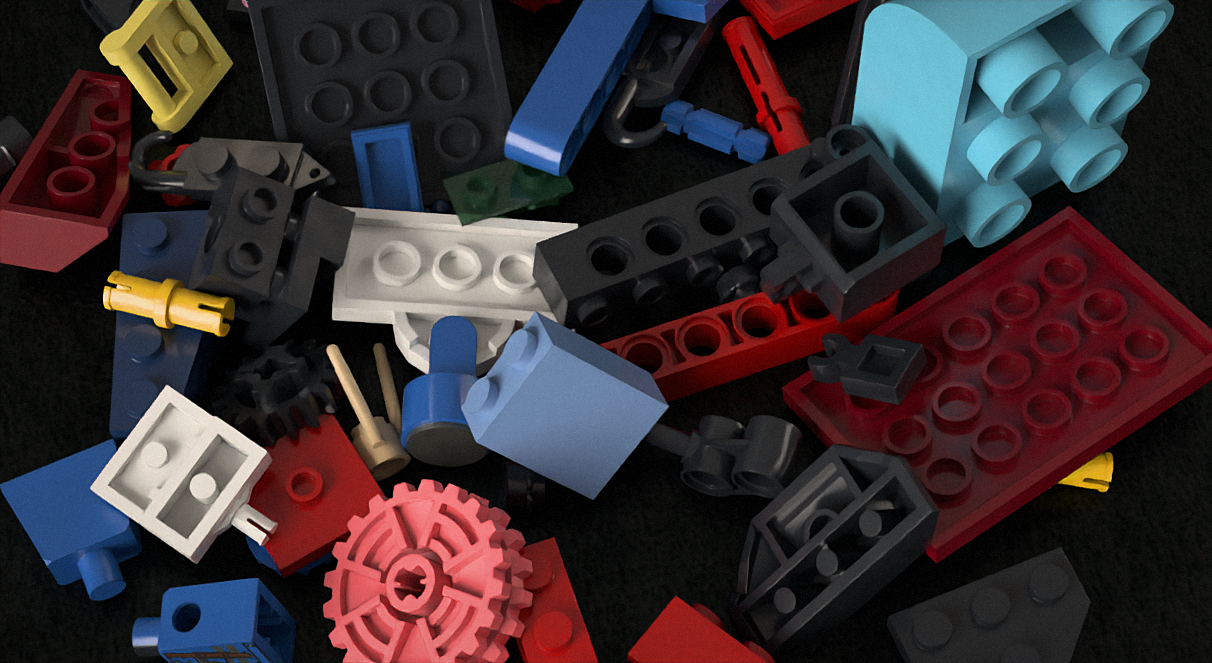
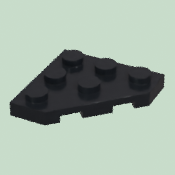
[886,547,1091,663]

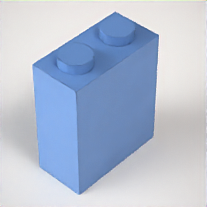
[461,312,669,500]

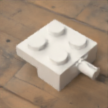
[90,385,278,564]

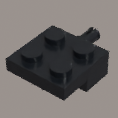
[241,188,356,350]

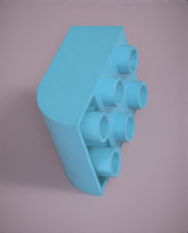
[852,0,1174,247]

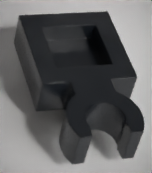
[807,333,927,405]

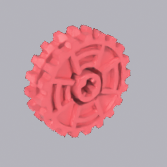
[323,479,533,663]

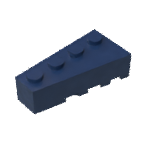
[109,210,226,449]

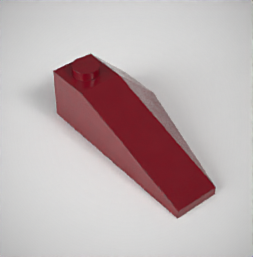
[0,69,133,273]

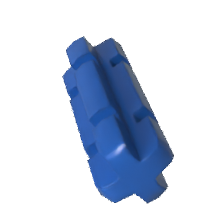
[660,99,772,164]

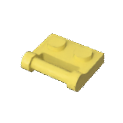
[100,0,234,133]

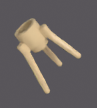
[326,343,411,481]

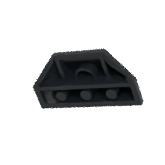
[727,444,940,659]

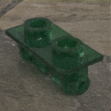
[442,159,573,227]

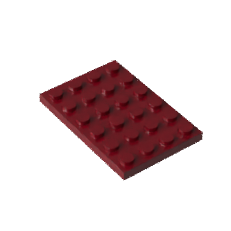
[782,206,1212,564]

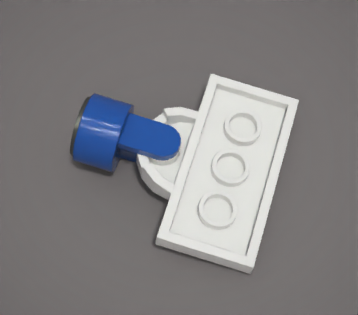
[332,206,578,467]

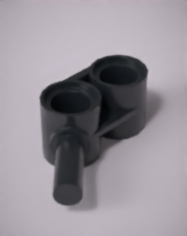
[641,415,803,498]

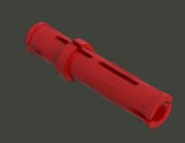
[722,16,811,155]

